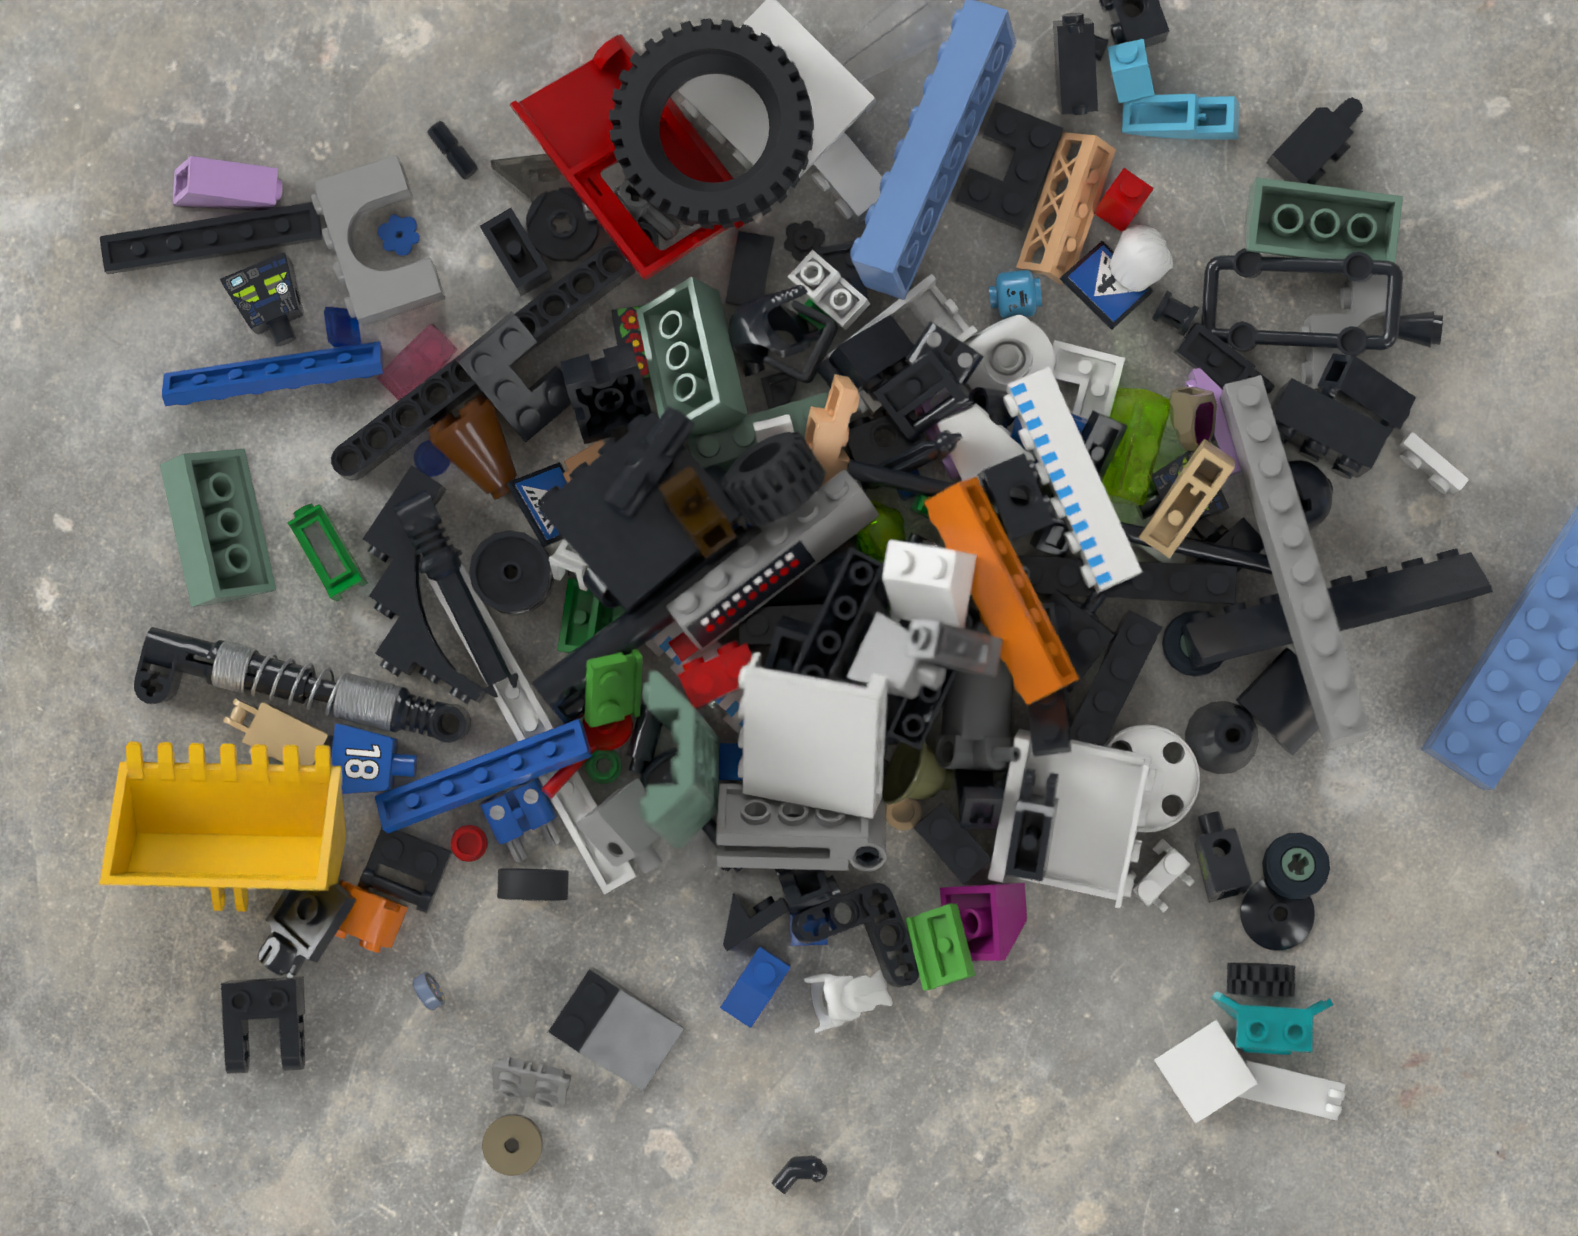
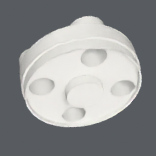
[1103,725,1200,832]

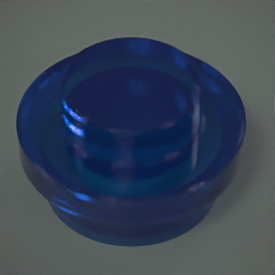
[414,440,451,477]

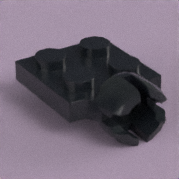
[257,883,357,978]

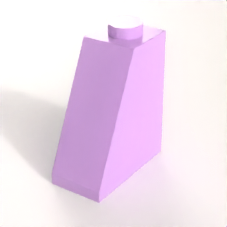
[173,156,282,210]

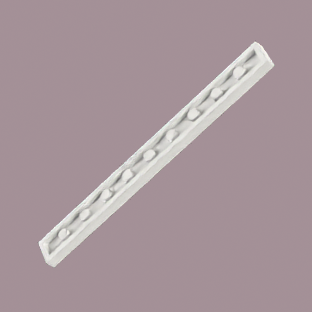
[425,564,637,895]

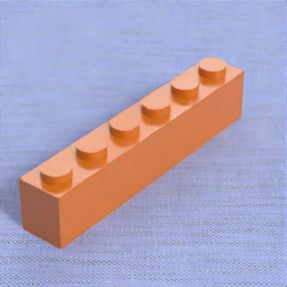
[924,476,1079,705]

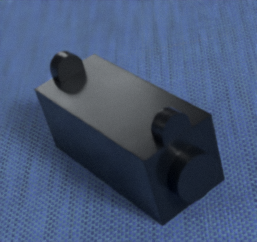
[1053,13,1098,115]
[1317,353,1416,436]

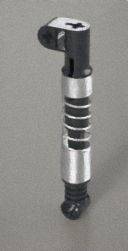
[134,627,471,743]

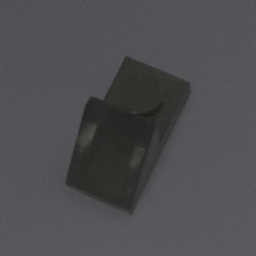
[490,154,562,204]

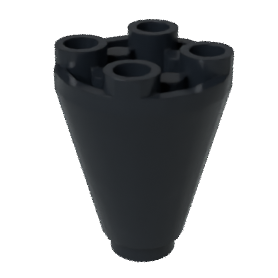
[1184,701,1259,774]

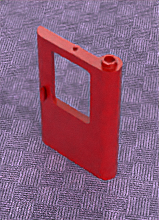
[510,34,745,280]

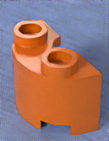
[335,879,408,953]

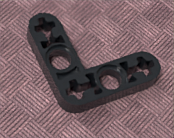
[791,883,919,988]

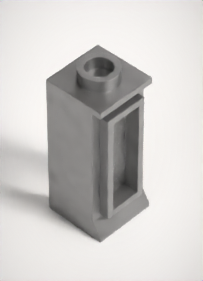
[905,618,1003,676]

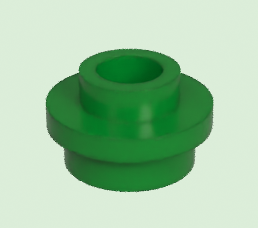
[585,749,622,784]

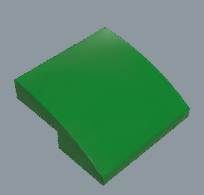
[557,578,625,653]

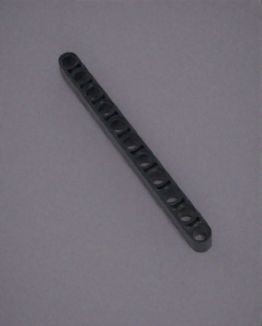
[331,223,660,480]

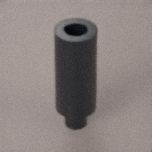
[626,699,663,774]

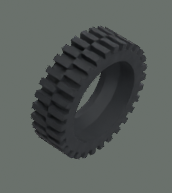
[609,18,814,229]

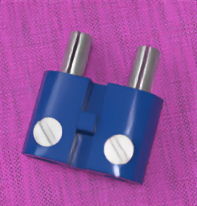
[479,777,560,862]

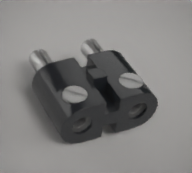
[906,321,984,407]

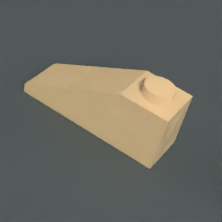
[1139,439,1235,559]

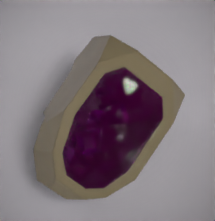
[1169,387,1217,452]

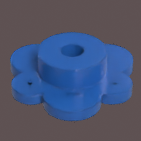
[378,215,420,256]

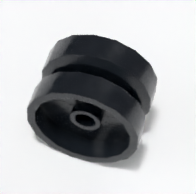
[469,530,555,616]

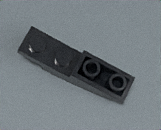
[1028,602,1072,757]

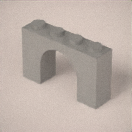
[311,155,446,326]

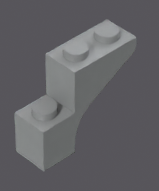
[1299,275,1388,392]

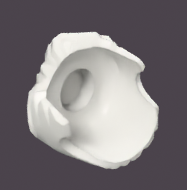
[1109,224,1173,292]

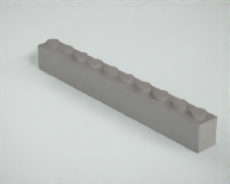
[1220,375,1370,750]

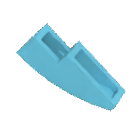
[1122,94,1240,140]

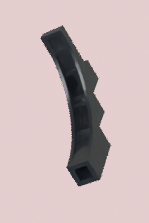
[363,465,486,705]

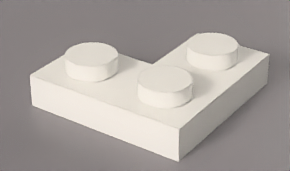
[1052,340,1126,419]

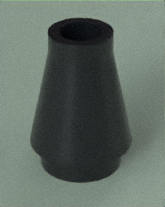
[1398,311,1443,348]

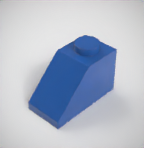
[720,945,791,1028]

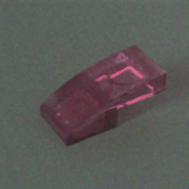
[377,324,458,401]

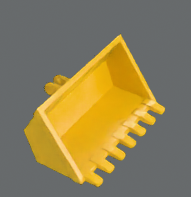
[99,742,347,912]

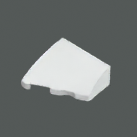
[937,404,1036,486]

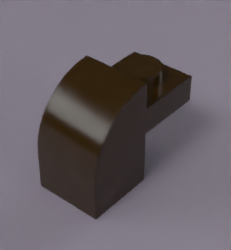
[659,466,736,558]

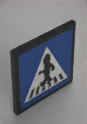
[1060,240,1154,330]
[507,462,568,548]

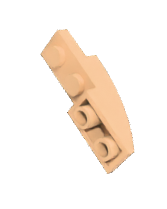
[805,375,859,488]

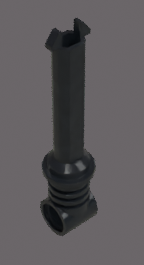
[392,489,518,698]

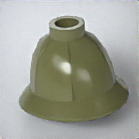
[882,741,954,805]

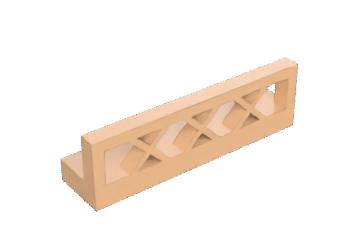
[1016,132,1116,285]

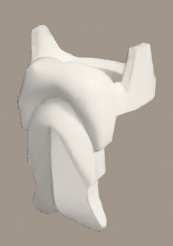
[804,970,893,1033]

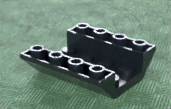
[791,548,981,750]

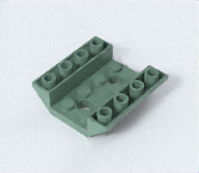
[641,671,720,848]

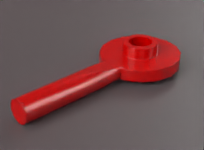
[541,715,634,798]

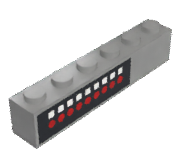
[666,469,879,652]

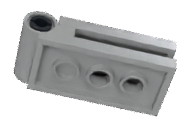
[717,784,886,871]

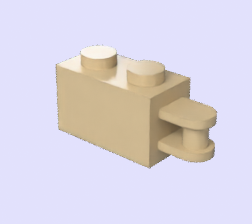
[223,698,334,765]

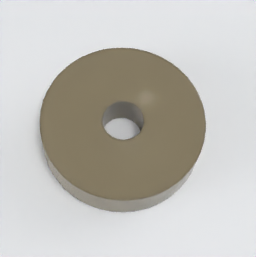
[482,1114,543,1176]

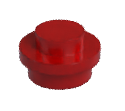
[451,825,488,862]

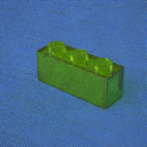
[1102,388,1170,506]

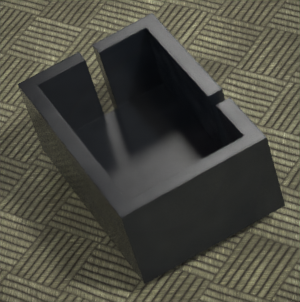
[1271,378,1392,479]

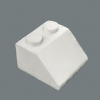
[883,540,977,628]

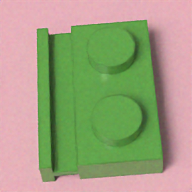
[584,649,643,728]
[906,904,976,991]

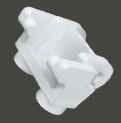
[1128,839,1195,913]

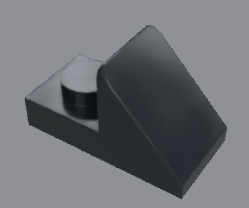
[723,893,790,951]

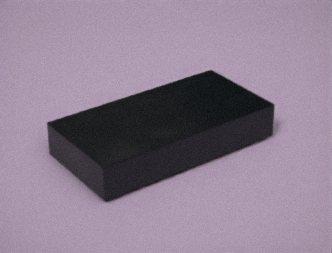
[725,231,774,306]

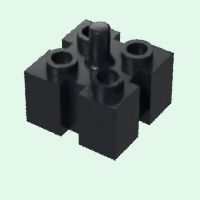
[560,342,652,444]

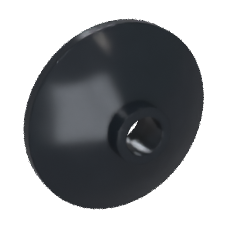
[1240,878,1315,951]

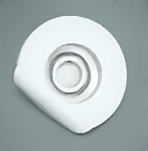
[965,315,1054,391]

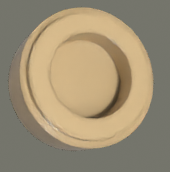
[886,798,922,830]

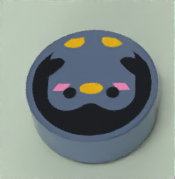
[413,971,445,1010]

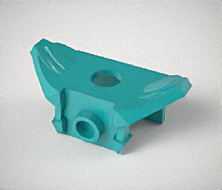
[1210,991,1334,1055]

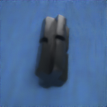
[427,121,478,179]

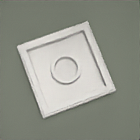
[1154,1019,1258,1124]

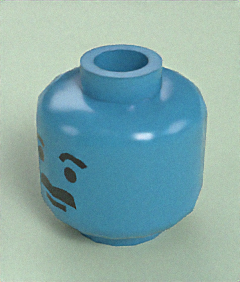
[989,270,1042,319]

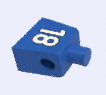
[332,724,417,795]

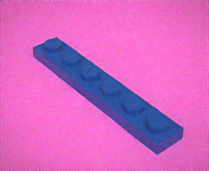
[162,341,383,406]
[375,719,592,833]

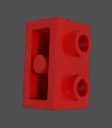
[678,641,752,710]

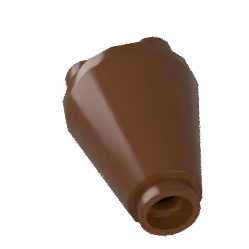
[428,393,517,500]

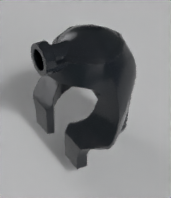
[728,285,824,376]

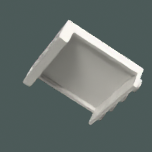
[678,0,877,195]
[738,652,888,819]
[988,729,1157,908]

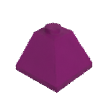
[940,882,1027,961]

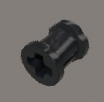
[1152,291,1199,336]

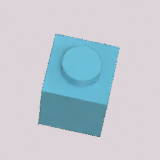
[1108,39,1155,103]

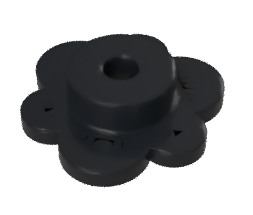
[784,220,825,262]

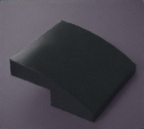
[1236,647,1319,755]

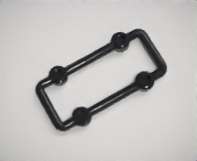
[1201,248,1403,356]

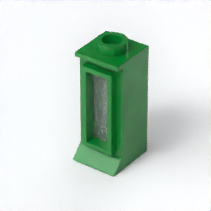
[287,503,368,602]

